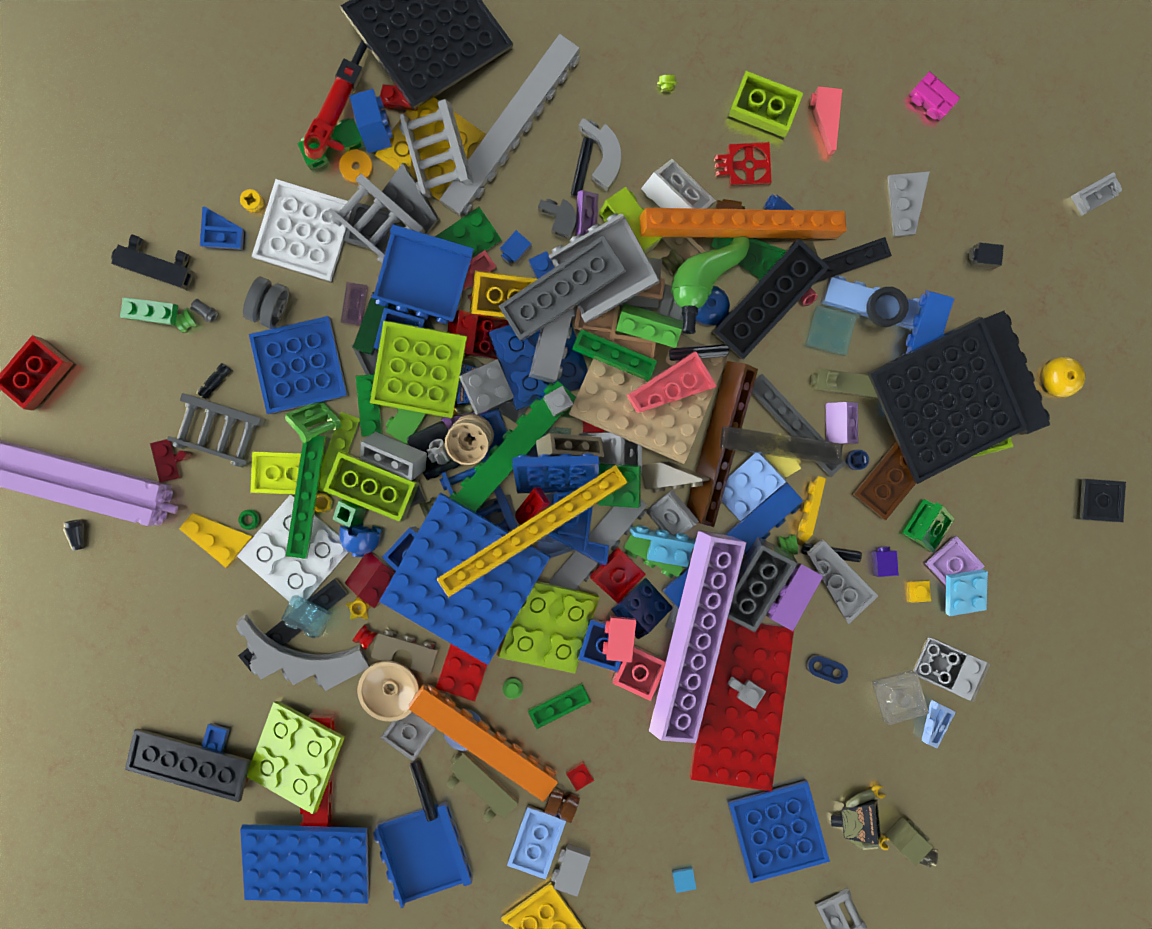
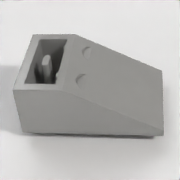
[579,432,642,473]
[913,637,991,702]

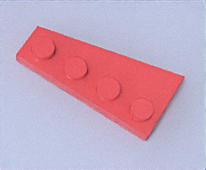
[626,351,717,413]

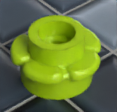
[657,75,678,90]

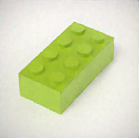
[323,452,420,522]

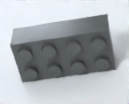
[728,537,798,632]

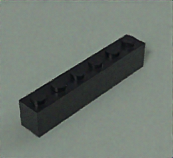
[984,310,1050,435]

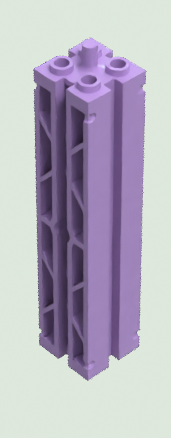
[0,440,178,526]

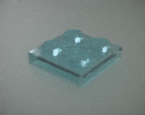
[806,306,857,356]

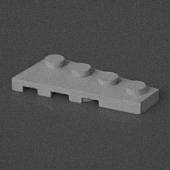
[807,539,878,624]

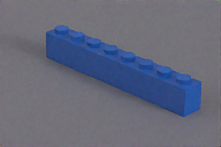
[662,482,803,609]

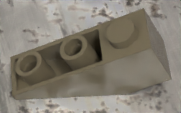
[642,461,710,493]

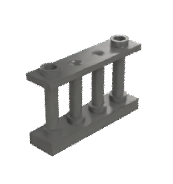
[167,393,265,468]

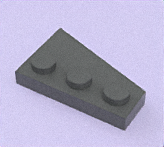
[382,163,439,234]

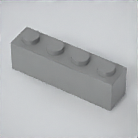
[529,307,577,383]

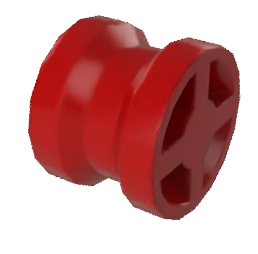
[352,624,378,650]

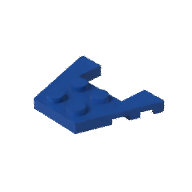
[548,491,613,565]

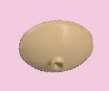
[357,661,419,721]

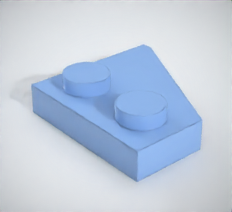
[921,700,956,748]

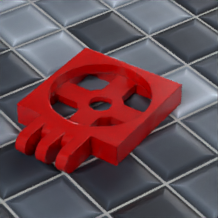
[715,142,772,186]

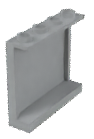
[549,213,660,323]

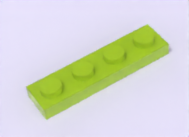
[318,412,360,496]

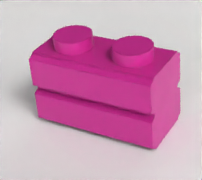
[909,71,960,121]

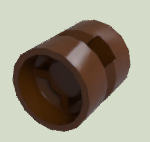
[544,787,580,823]

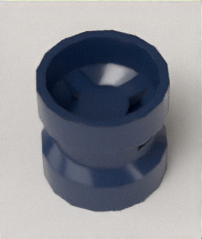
[845,449,869,470]

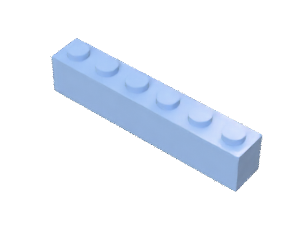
[821,276,948,334]

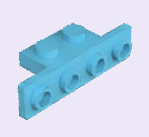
[630,525,697,567]

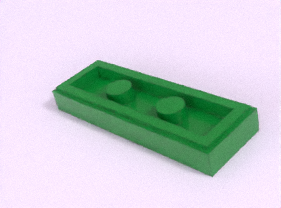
[527,683,591,730]

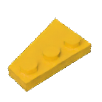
[179,513,254,568]

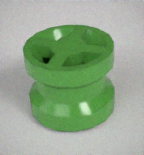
[175,308,198,333]
[778,534,798,555]

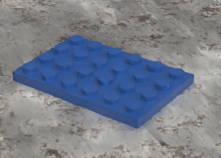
[240,824,369,904]

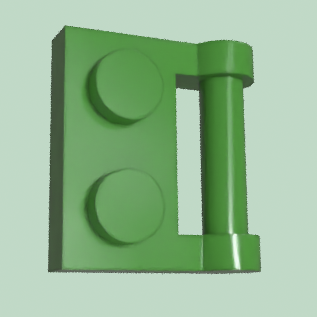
[285,402,341,443]

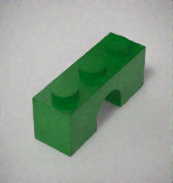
[297,118,365,170]

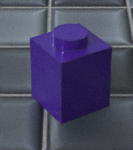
[872,546,899,577]

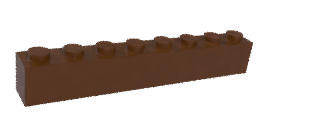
[686,361,758,527]

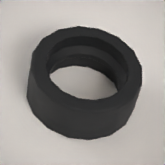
[866,287,909,327]

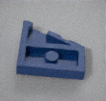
[200,207,244,250]

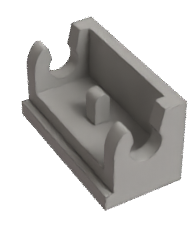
[1071,172,1122,216]

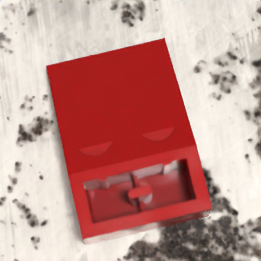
[447,310,510,360]

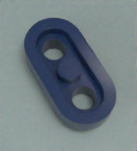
[807,655,848,684]

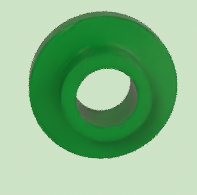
[238,509,259,530]

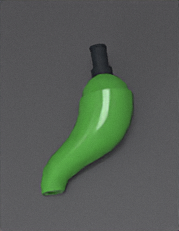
[670,237,750,334]

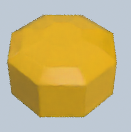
[315,493,333,513]

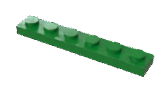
[286,435,326,559]

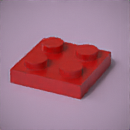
[589,548,646,604]

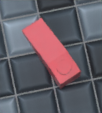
[810,86,842,155]

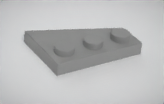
[887,171,930,237]

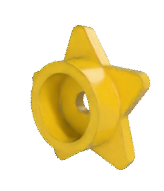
[346,597,371,620]

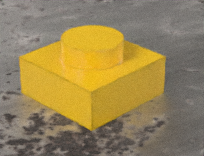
[907,580,931,602]

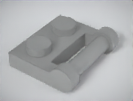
[816,889,867,929]

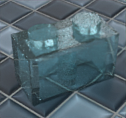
[281,595,333,638]

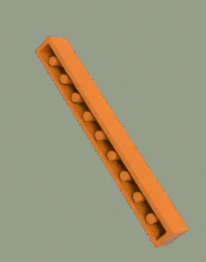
[639,208,847,239]

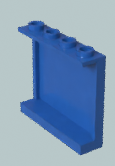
[371,224,474,325]
[373,800,473,908]

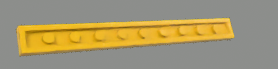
[437,465,627,598]

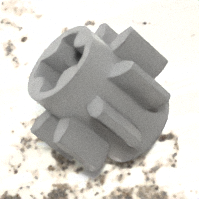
[427,439,451,465]

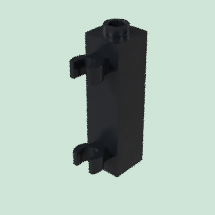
[111,234,193,291]

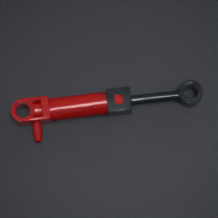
[303,40,367,160]

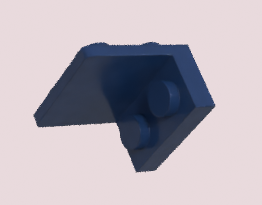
[611,578,673,639]

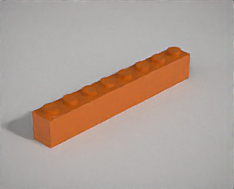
[409,684,558,802]

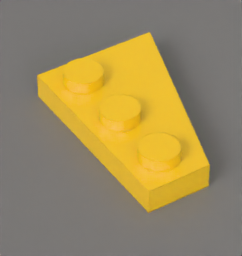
[796,476,826,546]

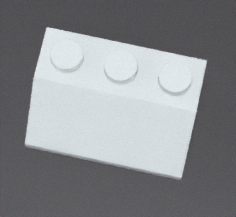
[641,159,716,209]

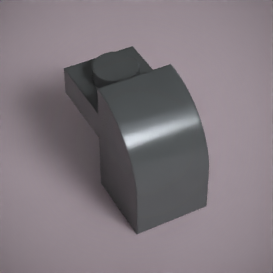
[538,199,576,240]

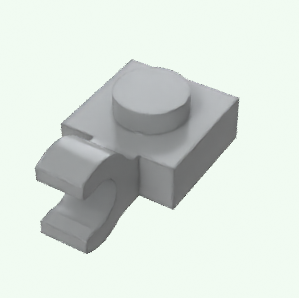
[727,677,766,709]

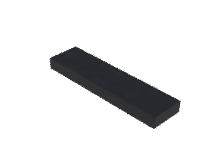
[814,237,892,284]

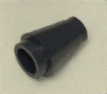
[62,519,85,551]

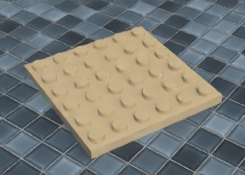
[569,308,728,464]

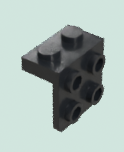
[407,421,461,481]

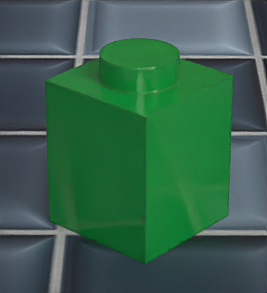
[333,499,367,528]

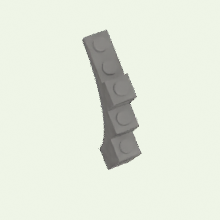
[236,613,370,691]

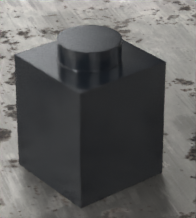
[969,242,1004,269]

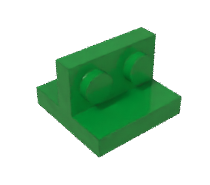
[903,499,955,553]

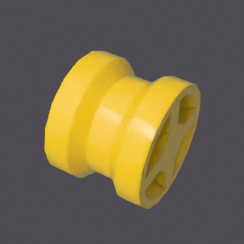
[240,189,264,213]

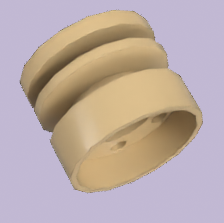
[445,414,494,465]

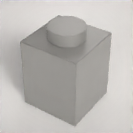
[543,386,573,417]

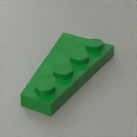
[711,237,786,279]

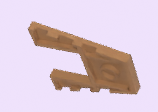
[574,278,665,359]

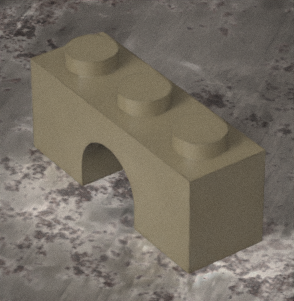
[371,629,439,674]

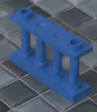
[440,455,518,531]

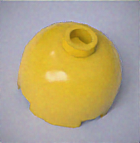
[1041,357,1085,398]

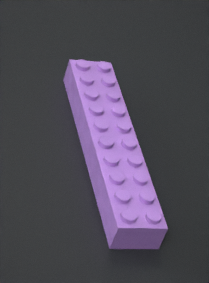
[649,531,746,743]

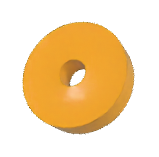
[339,149,373,184]

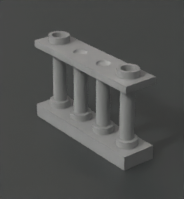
[399,99,474,198]
[328,174,425,264]

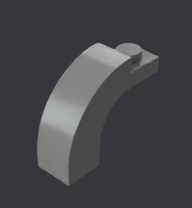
[579,118,621,192]

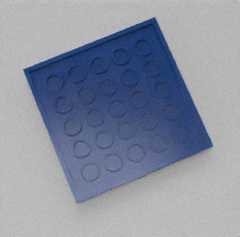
[379,493,551,665]

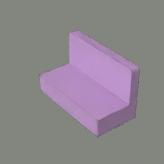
[826,402,858,444]

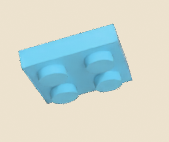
[946,569,988,616]

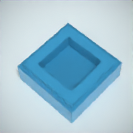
[672,867,696,893]

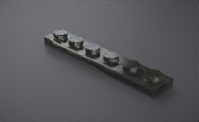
[720,426,843,465]

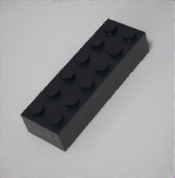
[711,239,829,360]

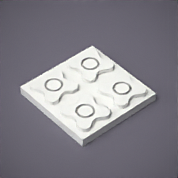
[252,179,353,282]
[237,494,349,608]

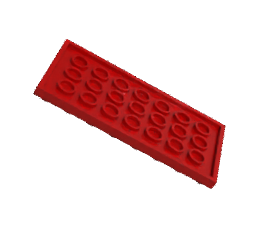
[690,618,794,791]

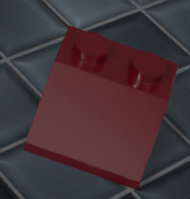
[345,552,396,608]

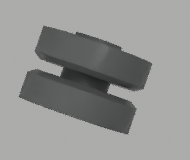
[243,276,289,329]

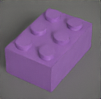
[766,563,823,631]

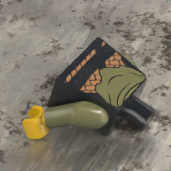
[831,785,889,850]

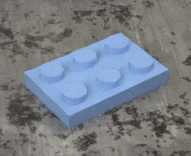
[722,450,786,521]
[507,805,566,879]

